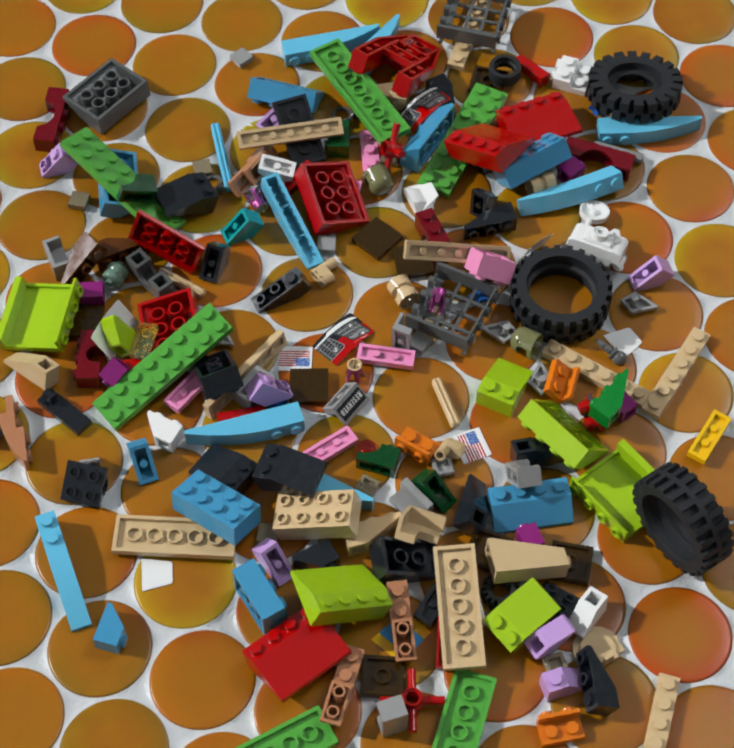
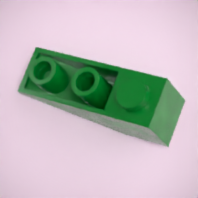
[588,368,629,429]

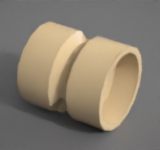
[524,170,557,195]
[387,274,420,310]

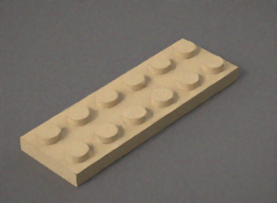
[111,514,236,560]
[433,543,486,671]

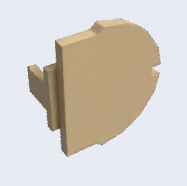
[572,626,625,667]

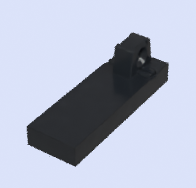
[37,388,92,436]

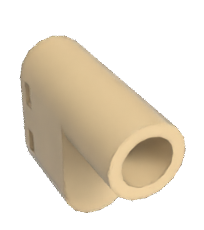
[310,257,338,288]
[434,438,466,461]

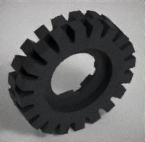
[587,51,683,124]

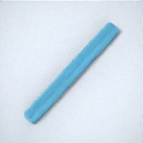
[211,123,232,193]

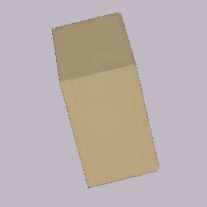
[394,505,447,545]

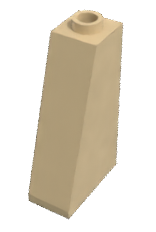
[484,538,571,584]

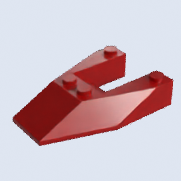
[348,34,441,98]

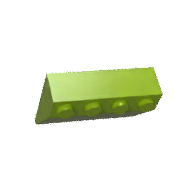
[518,399,610,469]
[290,564,393,626]

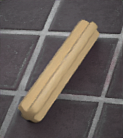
[158,267,206,299]
[432,377,461,428]

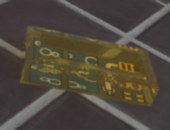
[128,322,159,360]

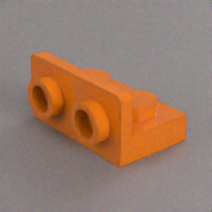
[543,358,581,404]
[395,426,441,465]
[536,707,585,748]

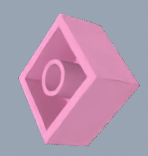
[464,246,517,286]

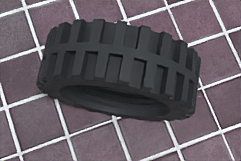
[509,245,613,344]
[632,462,734,577]

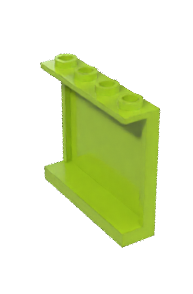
[0,276,83,352]
[569,439,655,543]

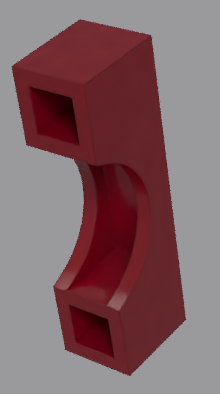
[33,87,70,152]
[562,136,636,182]

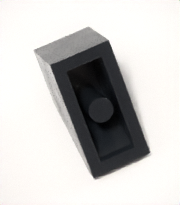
[470,188,498,217]
[199,241,231,284]
[292,538,340,570]

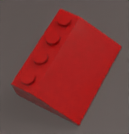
[496,92,582,141]
[444,123,535,173]
[294,161,370,236]
[128,209,205,275]
[137,287,208,357]
[242,608,352,703]

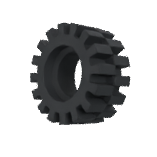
[481,574,519,610]

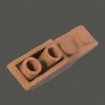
[227,146,278,197]
[0,395,33,470]
[386,580,417,662]
[319,645,365,727]

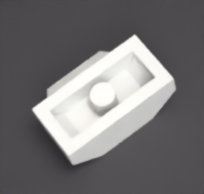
[258,154,297,182]
[403,182,439,214]

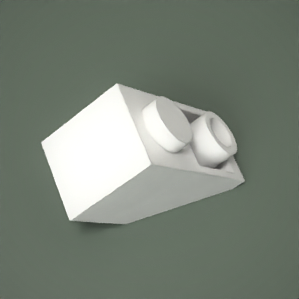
[147,410,184,453]
[569,586,608,639]

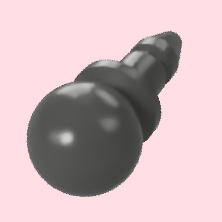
[596,339,627,366]

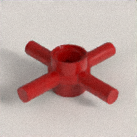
[378,123,405,173]
[380,668,445,733]

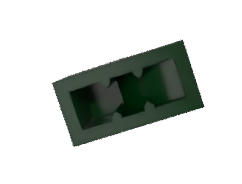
[325,120,350,158]
[117,174,158,203]
[356,444,401,478]
[411,469,457,514]

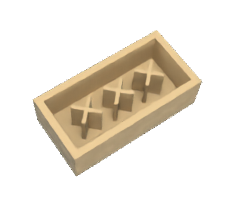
[272,489,362,541]

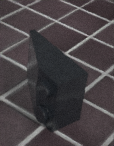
[155,172,220,217]
[192,349,244,400]
[252,443,328,497]
[188,444,257,495]
[369,536,436,585]

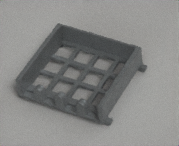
[436,0,512,54]
[405,261,500,356]

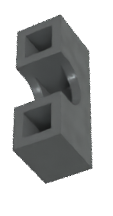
[125,248,175,298]

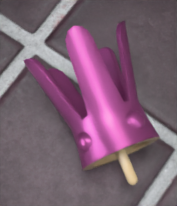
[244,188,268,213]
[427,287,447,315]
[346,358,365,385]

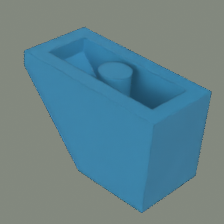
[126,437,159,485]
[93,602,128,654]

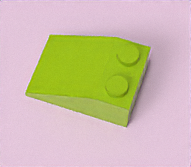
[476,358,534,417]
[482,577,562,653]

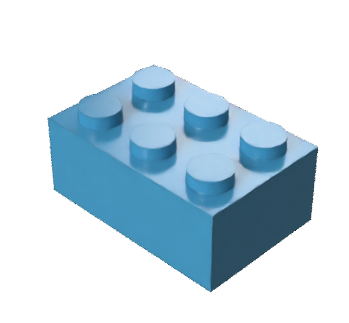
[232,558,288,635]

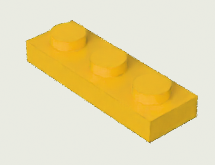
[686,409,732,465]

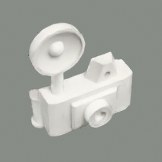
[561,200,629,272]

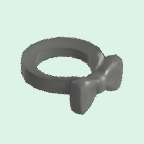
[332,106,357,122]
[206,174,223,193]

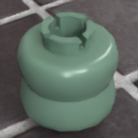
[102,261,129,289]

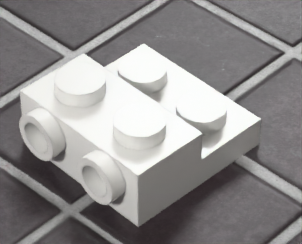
[550,55,591,96]

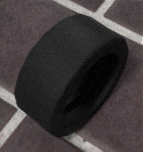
[488,55,521,87]

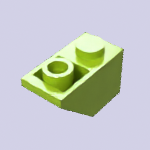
[101,315,139,358]

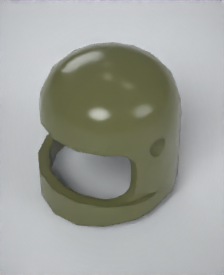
[362,164,394,196]
[510,327,543,361]

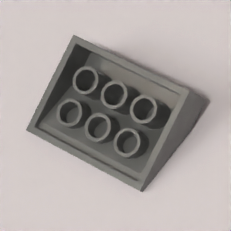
[62,58,150,135]

